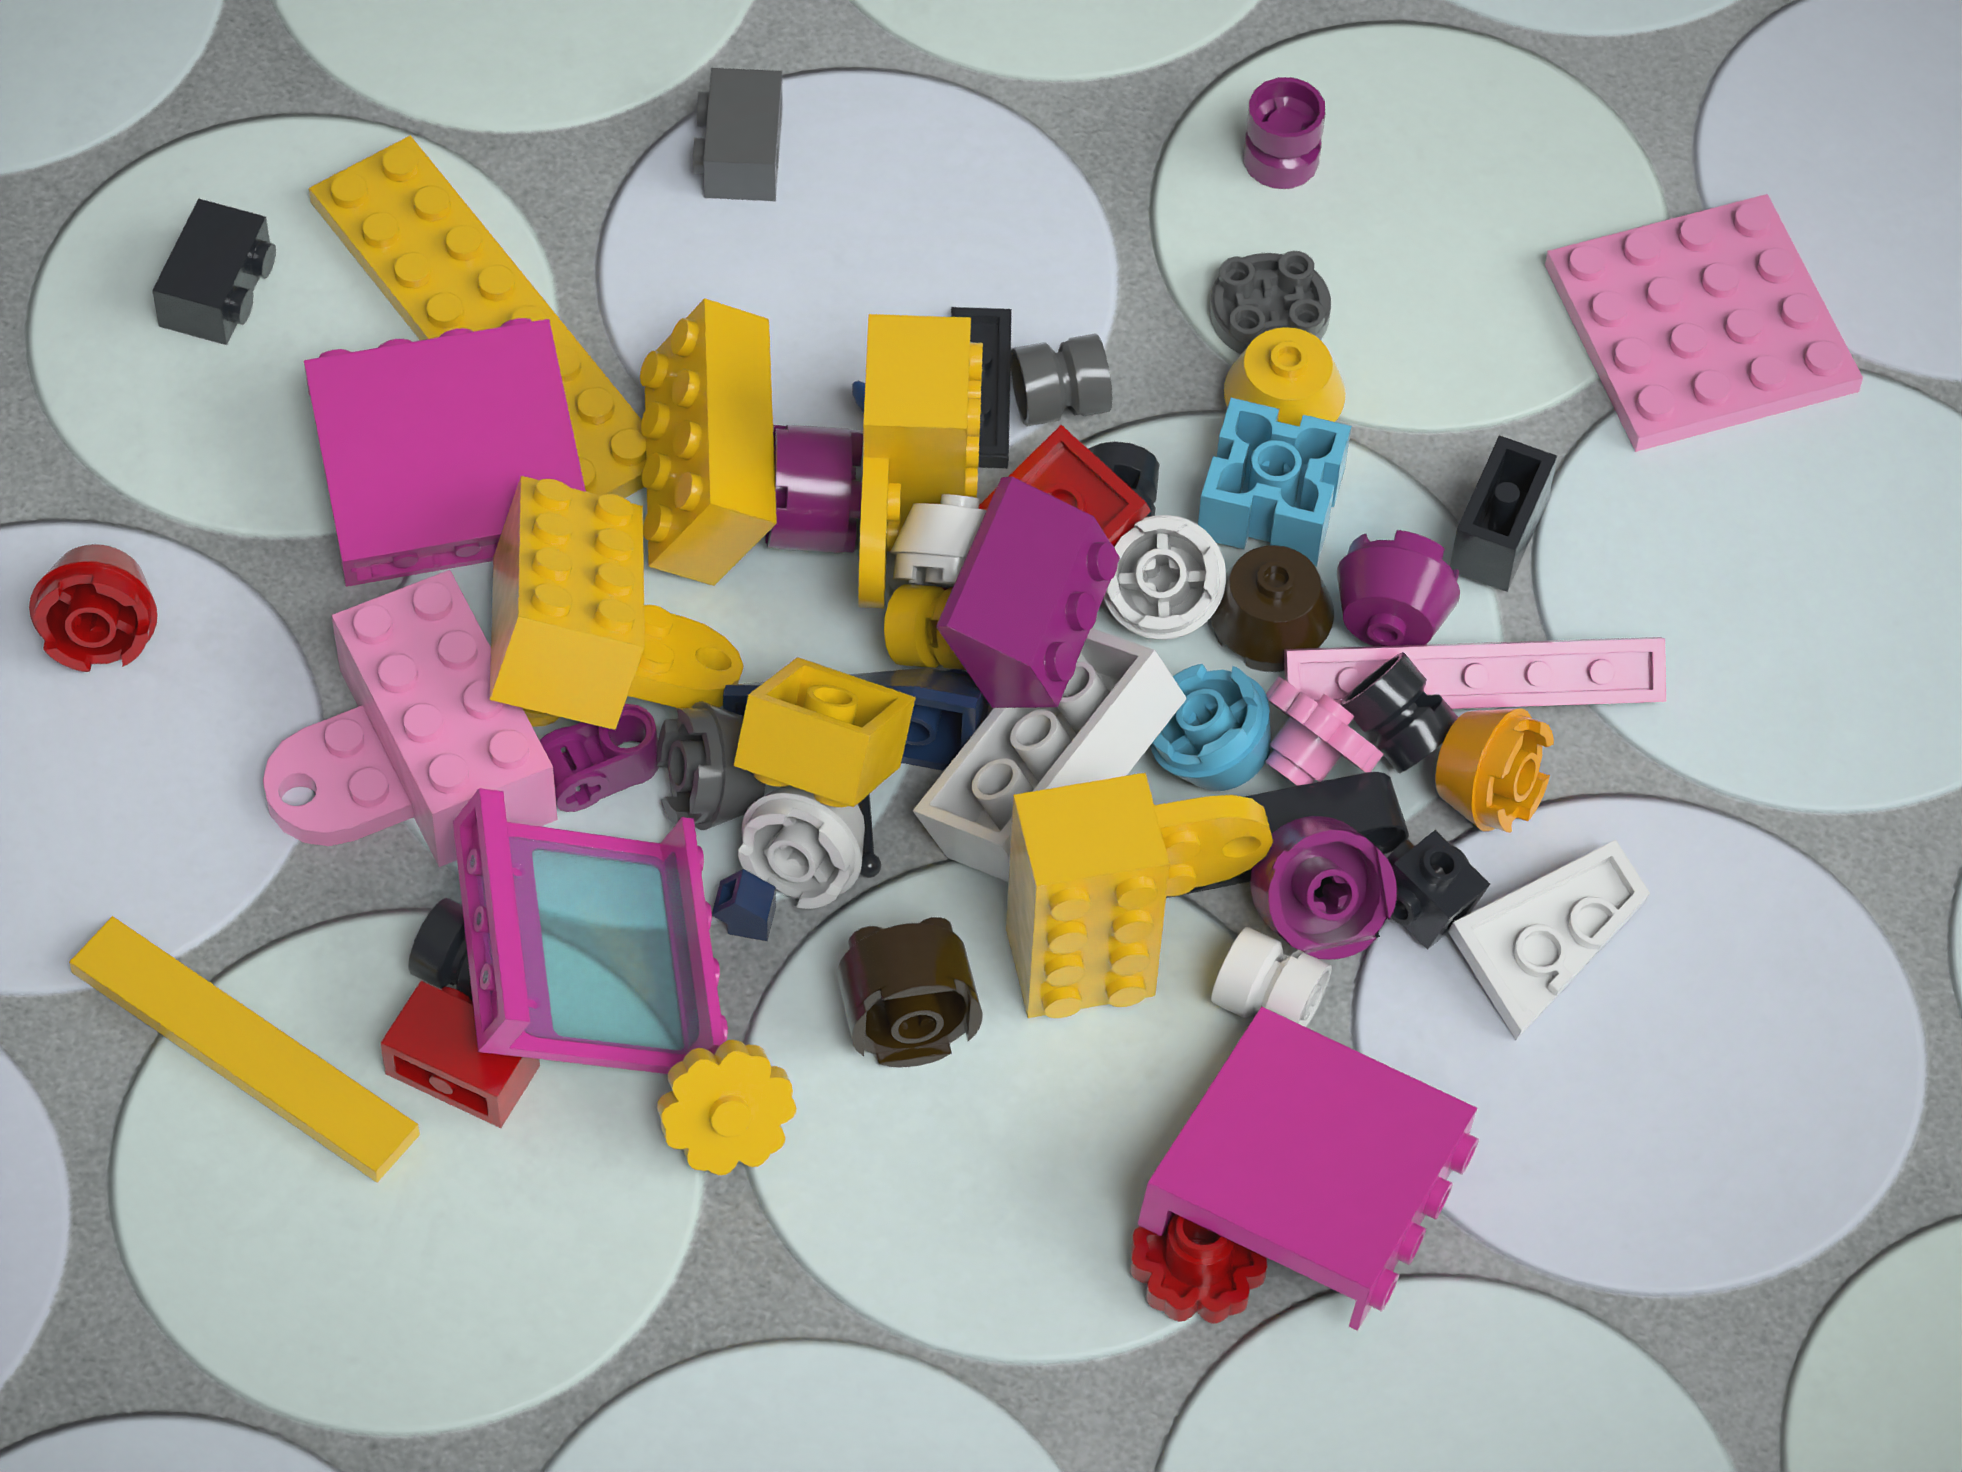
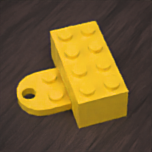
[858,314,983,609]
[490,476,744,730]
[1006,772,1273,1018]

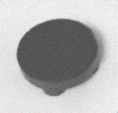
[1210,251,1331,354]

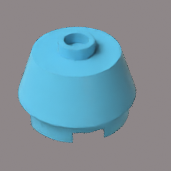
[1150,664,1271,791]

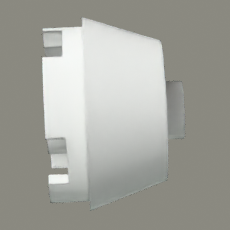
[890,494,987,588]
[1104,515,1226,640]
[738,785,865,909]

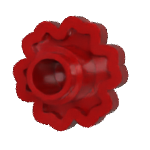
[1130,1214,1267,1324]

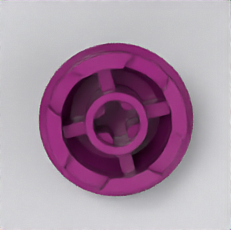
[1337,530,1460,646]

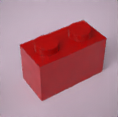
[381,981,540,1128]

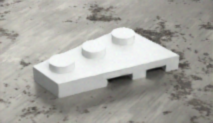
[1448,840,1650,1040]

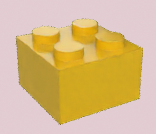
[734,657,916,807]

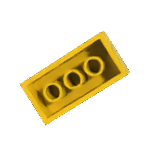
[640,298,777,586]

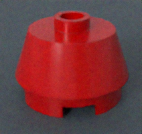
[29,544,158,672]

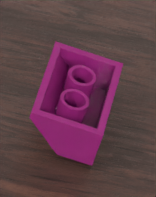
[936,477,1120,708]

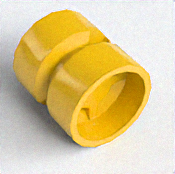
[884,584,966,670]

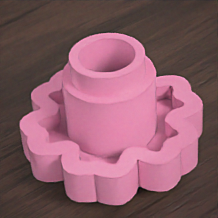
[1265,677,1384,786]

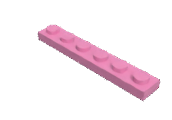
[1284,637,1666,709]

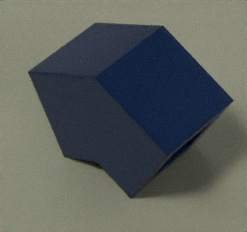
[712,869,776,942]

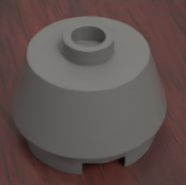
[657,701,766,830]

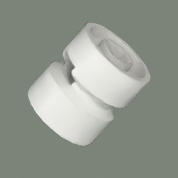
[1211,926,1332,1027]

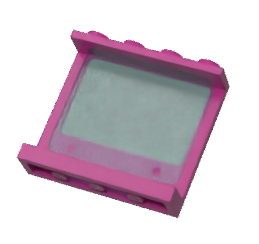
[453,788,728,1074]

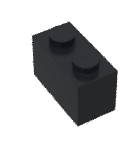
[152,198,276,345]
[1450,435,1557,592]

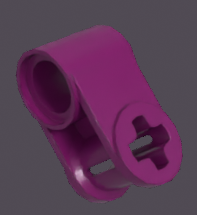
[539,704,659,812]

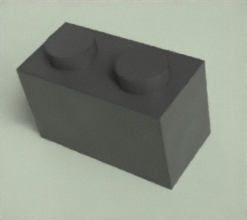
[693,68,783,201]

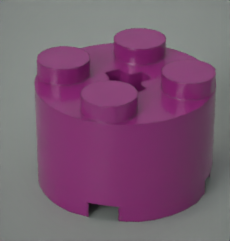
[765,425,863,553]
[1250,816,1397,960]

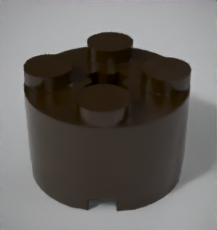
[837,917,983,1068]

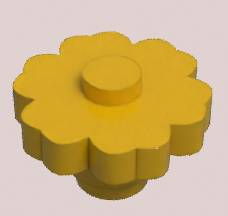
[657,1040,797,1175]

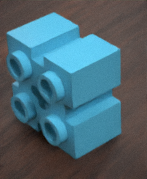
[1198,398,1351,567]

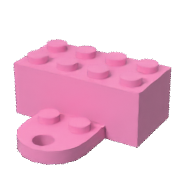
[263,570,558,867]

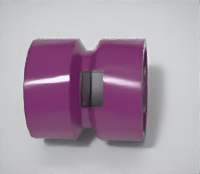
[1243,77,1326,189]

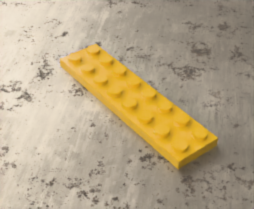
[309,135,646,498]

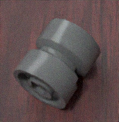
[1010,333,1112,427]

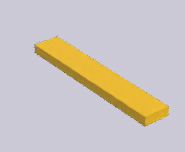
[69,916,420,1183]

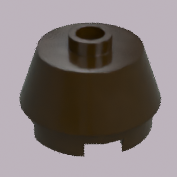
[1210,545,1334,672]

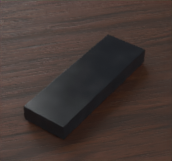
[951,307,1012,469]

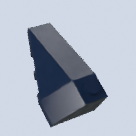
[723,668,988,771]

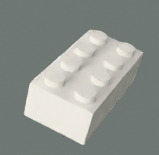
[913,628,1187,882]

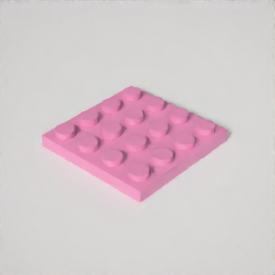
[1545,194,1863,452]

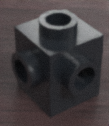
[1387,830,1490,950]

